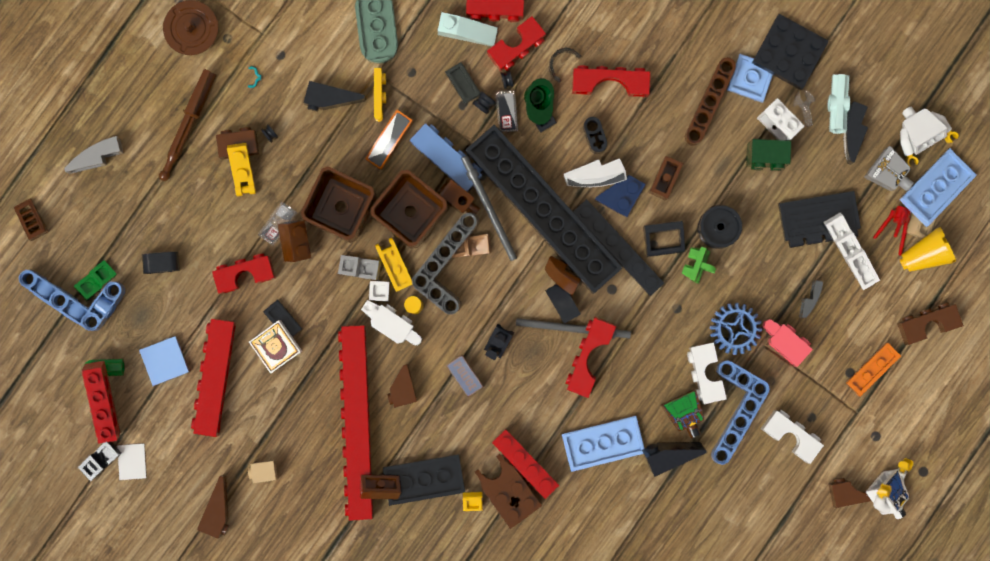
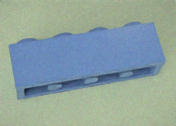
[410,124,482,192]

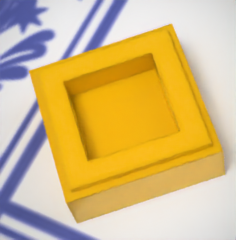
[463,492,483,511]

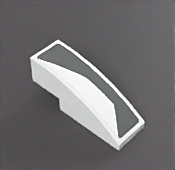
[564,158,627,187]

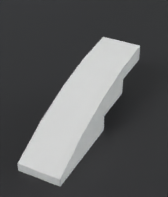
[824,213,880,290]

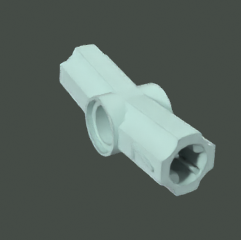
[828,74,850,134]

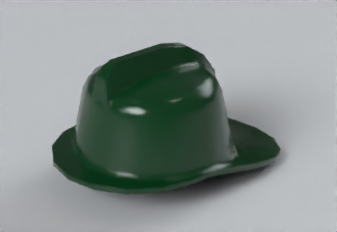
[524,78,554,125]

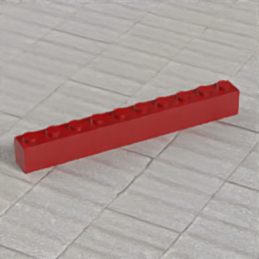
[338,326,373,520]

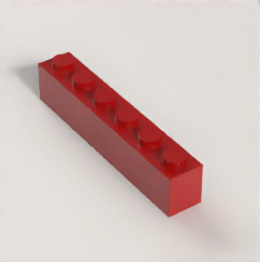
[191,319,236,437]

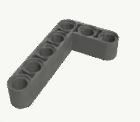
[412,212,479,315]

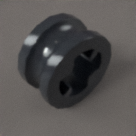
[500,70,514,89]
[261,124,278,143]

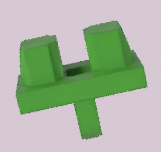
[682,247,716,284]

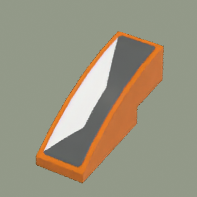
[366,110,413,170]

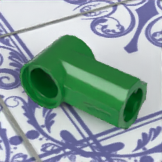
[84,359,125,376]

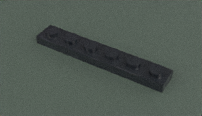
[573,199,664,296]

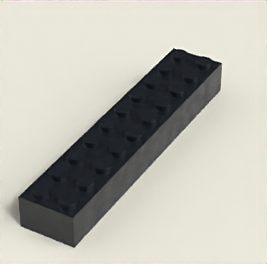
[465,125,623,294]

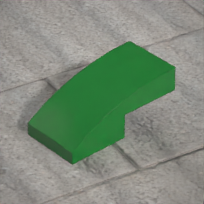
[74,260,117,302]

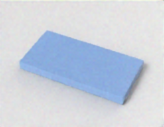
[899,148,977,227]
[562,416,645,472]

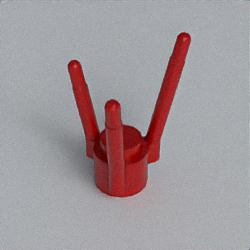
[873,206,911,256]

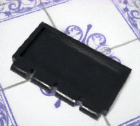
[778,191,861,248]

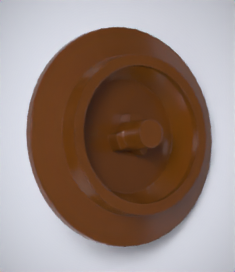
[163,0,218,55]

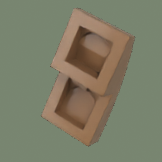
[452,234,491,258]

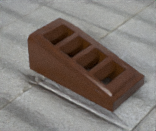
[14,198,49,241]

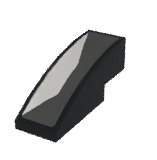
[844,101,868,165]

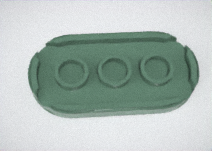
[355,0,398,64]

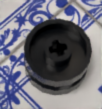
[697,205,742,249]

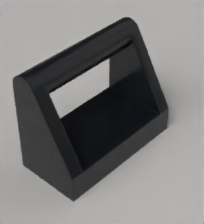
[643,221,685,257]

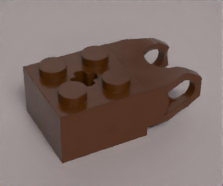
[475,453,542,529]

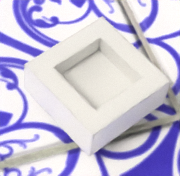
[369,281,390,301]

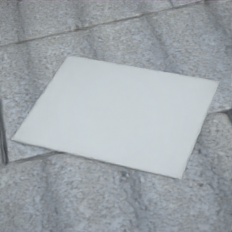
[117,444,146,480]

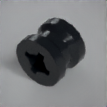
[473,91,496,114]

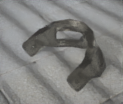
[549,47,581,83]

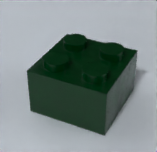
[746,139,791,171]

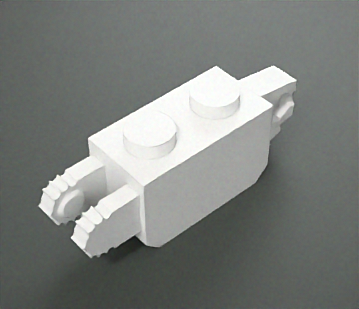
[361,300,422,346]

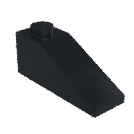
[303,81,366,112]
[642,442,707,477]

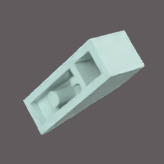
[438,12,498,46]

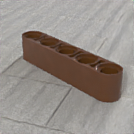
[684,57,736,146]

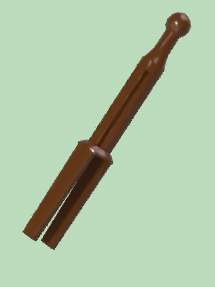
[159,69,217,181]

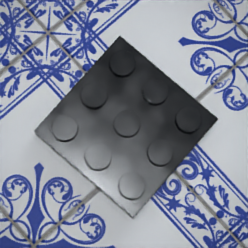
[752,14,828,91]

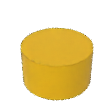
[404,296,423,314]

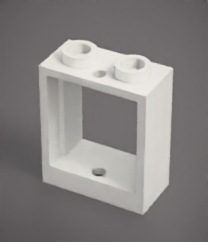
[757,98,804,141]

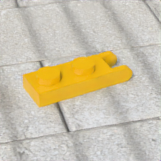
[374,68,386,122]
[375,237,413,292]

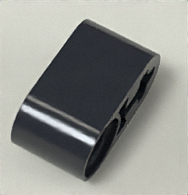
[583,117,607,154]
[142,252,180,274]

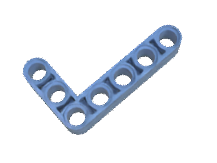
[711,361,769,465]

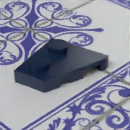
[595,175,645,218]

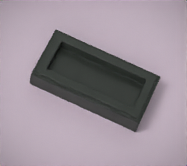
[445,62,480,105]

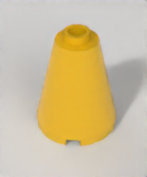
[900,227,956,272]

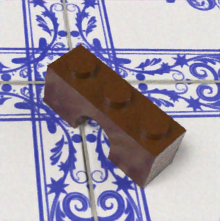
[897,302,964,345]

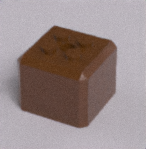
[300,166,377,243]
[371,170,448,249]

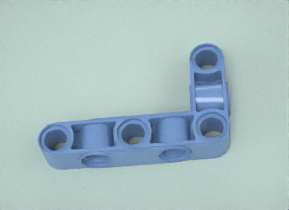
[19,270,125,331]

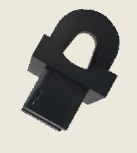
[484,323,515,360]

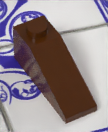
[197,475,229,539]

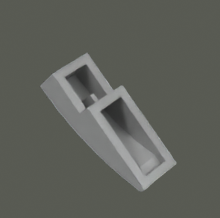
[64,136,123,174]

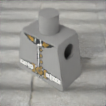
[864,146,914,191]

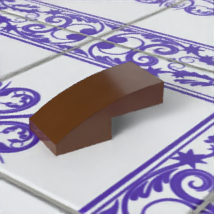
[544,256,581,295]

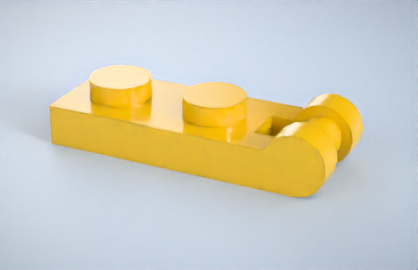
[227,143,256,197]

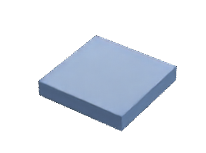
[727,54,773,103]
[139,336,190,386]

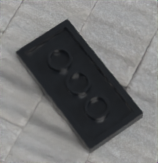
[383,454,465,506]

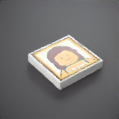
[249,320,302,373]

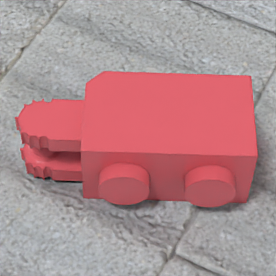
[762,319,813,367]

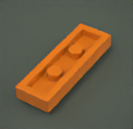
[846,342,901,397]

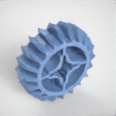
[710,303,762,355]

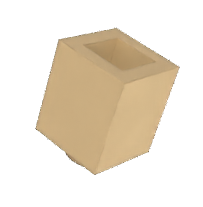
[248,460,278,483]

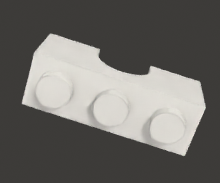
[687,343,726,404]
[761,410,824,464]

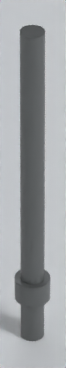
[461,155,517,261]
[516,318,631,339]

